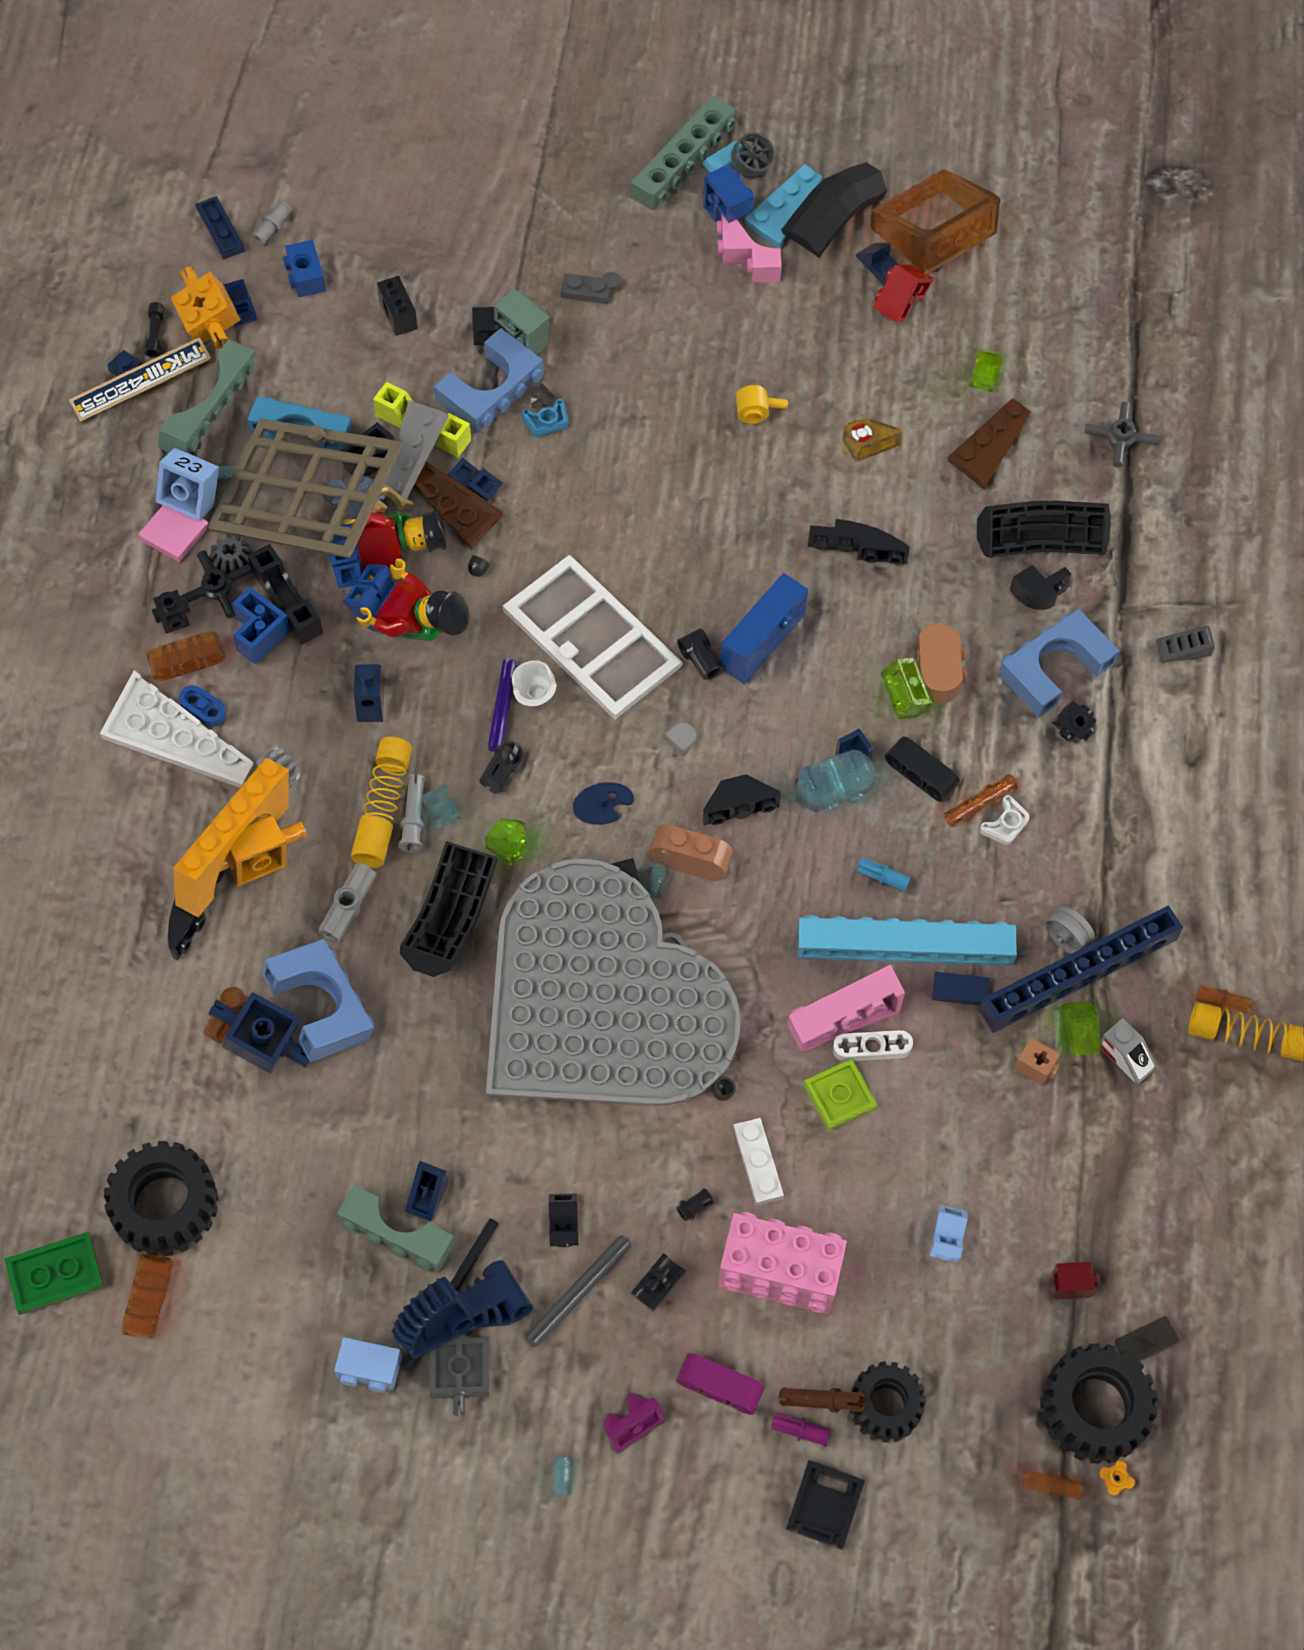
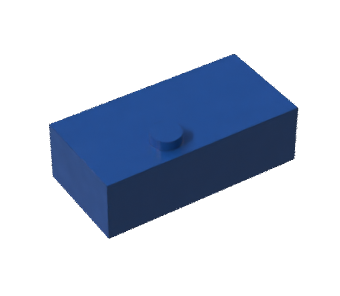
[720,572,808,685]

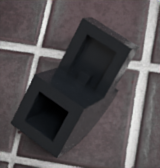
[1010,565,1072,610]
[549,1193,579,1247]

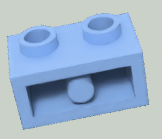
[334,1337,402,1393]

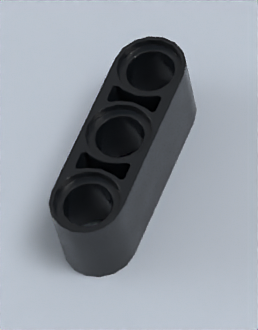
[884,736,960,802]

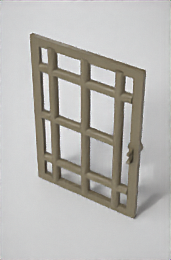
[207,418,403,558]

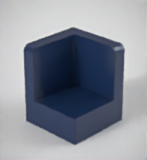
[835,728,873,774]

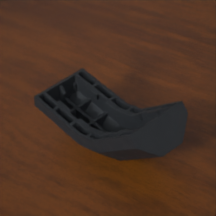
[781,162,887,257]
[977,500,1111,558]
[399,841,498,977]

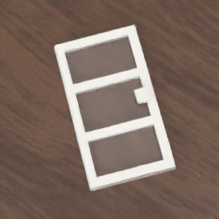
[503,555,683,720]

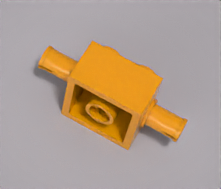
[170,267,241,349]
[220,816,307,887]

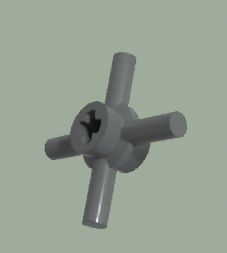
[1084,402,1159,468]

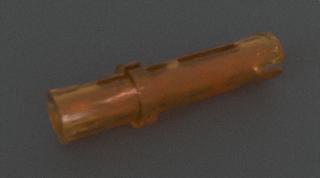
[944,774,1018,827]

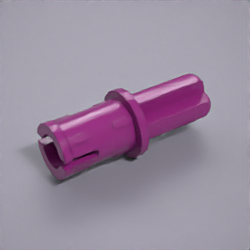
[771,1413,831,1447]

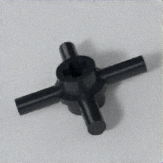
[180,551,253,619]

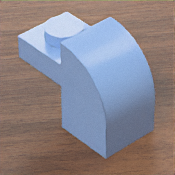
[930,1205,968,1262]

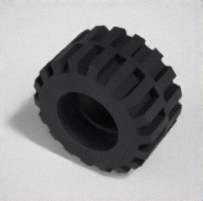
[850,1361,926,1443]

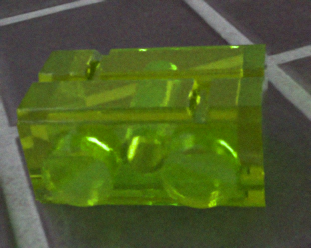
[880,658,932,720]

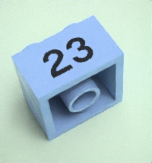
[155,448,219,521]

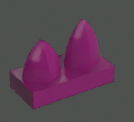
[604,1393,666,1454]

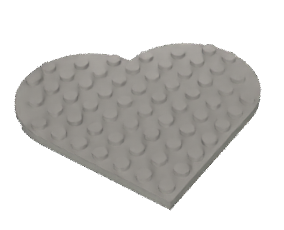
[486,859,740,1106]

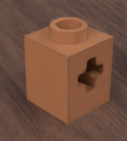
[1014,1038,1061,1085]

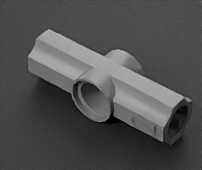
[318,863,377,943]

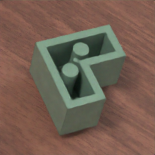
[494,288,550,355]

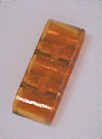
[146,631,225,681]
[122,1253,172,1340]

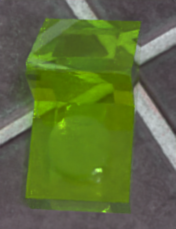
[969,346,1004,392]

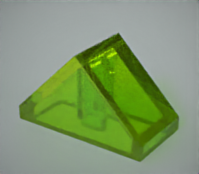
[1062,1001,1100,1057]

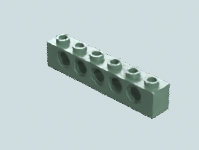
[631,96,736,211]

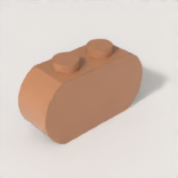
[917,624,967,704]
[649,825,733,881]

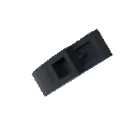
[808,519,910,565]
[168,870,225,961]

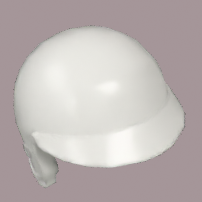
[512,661,557,706]

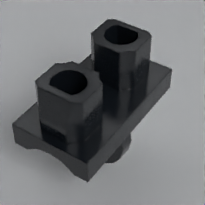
[631,1253,686,1312]

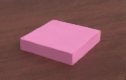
[138,505,209,563]

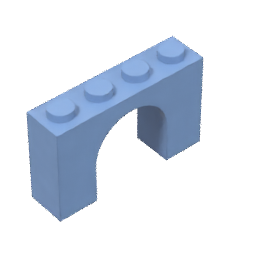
[434,328,544,433]
[999,609,1120,718]
[261,939,374,1063]

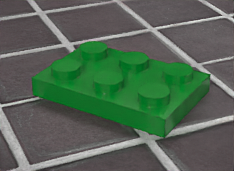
[4,1232,104,1315]

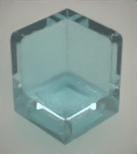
[422,784,460,830]

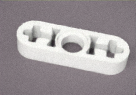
[833,1030,913,1062]

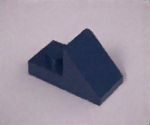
[856,242,899,286]

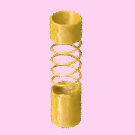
[351,736,413,868]
[1188,1001,1304,1062]

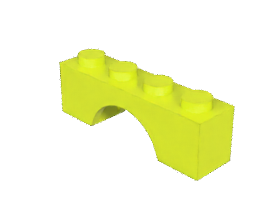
[373,382,471,458]

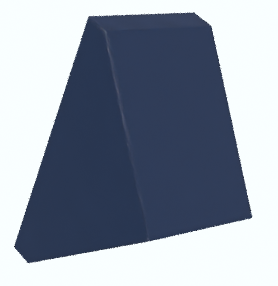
[405,1161,449,1221]

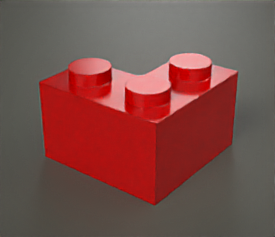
[873,265,934,322]

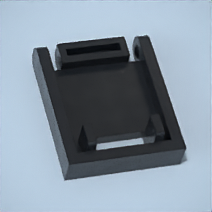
[786,1460,865,1550]

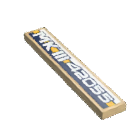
[68,337,211,423]

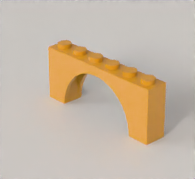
[173,758,289,917]

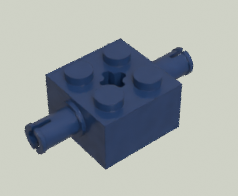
[208,992,310,1074]

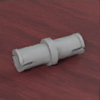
[252,201,292,246]

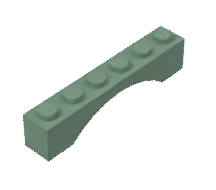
[158,339,256,453]

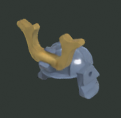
[323,476,413,517]

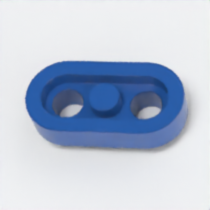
[179,685,226,726]

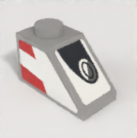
[1098,1018,1157,1086]

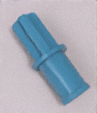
[857,858,911,892]

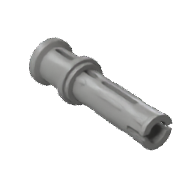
[398,774,425,853]

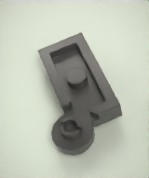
[561,272,621,304]

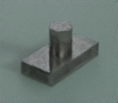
[1114,1316,1180,1363]

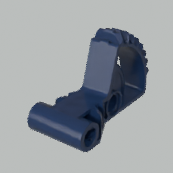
[392,1260,533,1358]

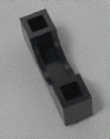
[248,544,323,645]

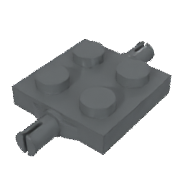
[429,1334,489,1416]

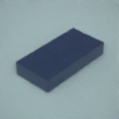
[932,972,989,1006]

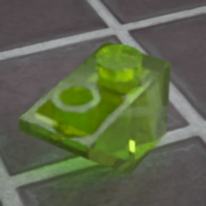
[485,818,528,866]

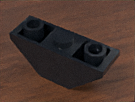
[702,774,781,825]

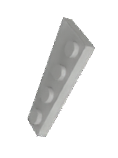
[385,400,448,499]

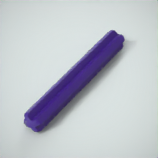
[488,659,517,752]

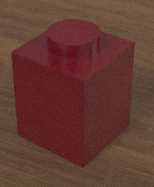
[1052,1261,1098,1300]

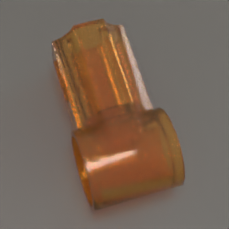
[203,987,247,1044]

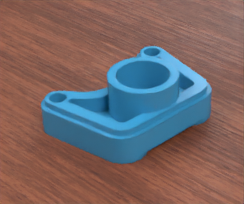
[521,399,568,437]

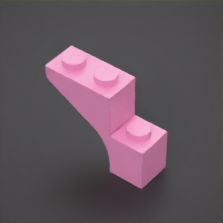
[717,214,781,282]

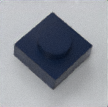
[107,350,142,376]

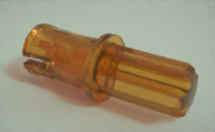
[1195,984,1252,1013]
[1022,1470,1083,1500]

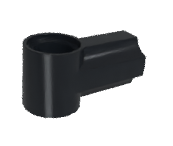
[677,628,723,680]

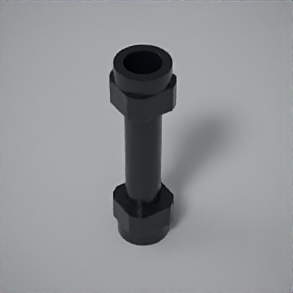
[145,302,164,358]

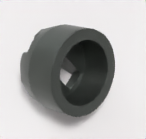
[467,555,490,577]
[712,1077,736,1101]

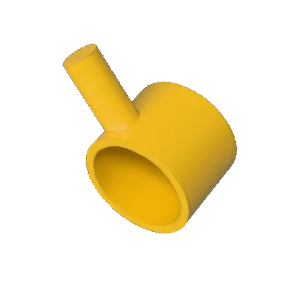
[736,385,788,424]

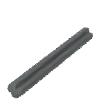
[525,1235,631,1347]

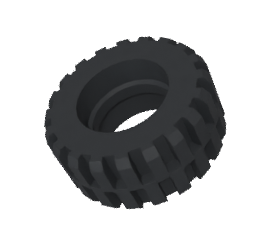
[104,1141,219,1256]
[1040,1343,1158,1464]

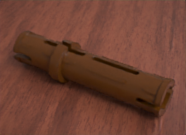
[779,1387,866,1412]

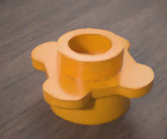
[1100,1461,1135,1496]

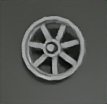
[1044,906,1095,954]

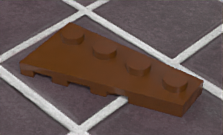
[948,398,1031,490]
[414,461,502,550]

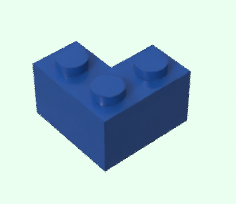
[703,164,755,223]
[232,587,291,665]

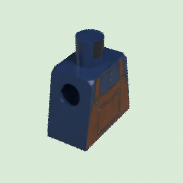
[354,664,385,722]

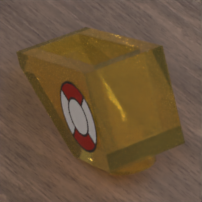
[842,418,901,462]

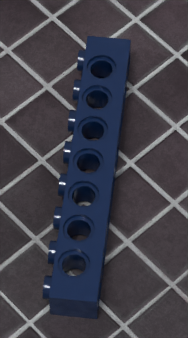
[979,905,1183,1033]

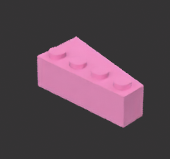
[787,964,905,1053]

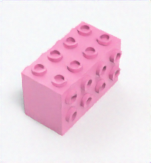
[718,1212,847,1315]

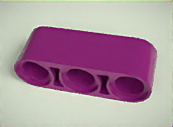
[676,1353,765,1415]

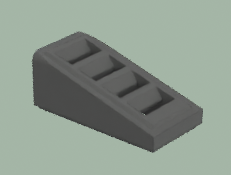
[1156,626,1215,663]

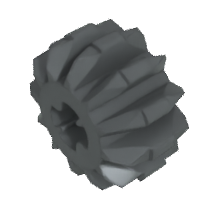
[209,534,252,574]

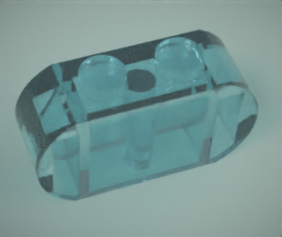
[796,750,875,813]

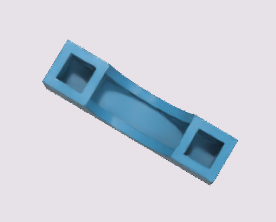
[248,396,353,451]

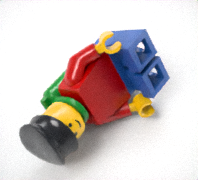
[329,508,446,589]
[343,559,470,641]

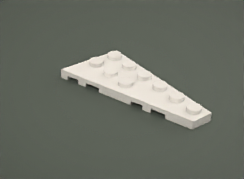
[100,670,255,788]

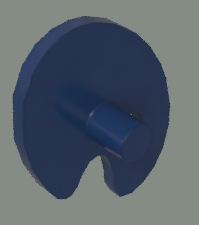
[573,782,634,825]

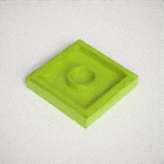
[802,1058,878,1131]

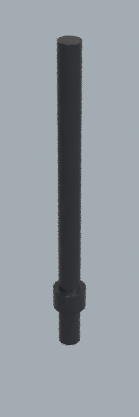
[400,1218,499,1371]

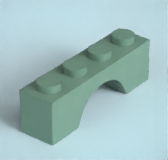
[337,1184,455,1273]

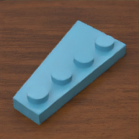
[744,164,822,249]

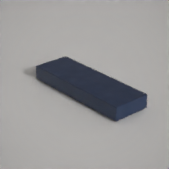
[195,196,245,260]

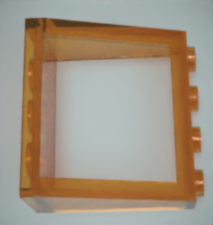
[871,169,1001,274]

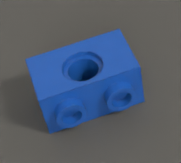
[283,240,326,297]

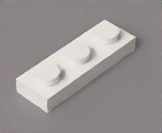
[733,1118,784,1206]

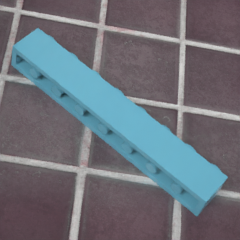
[797,915,1017,966]

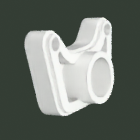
[980,795,1029,845]

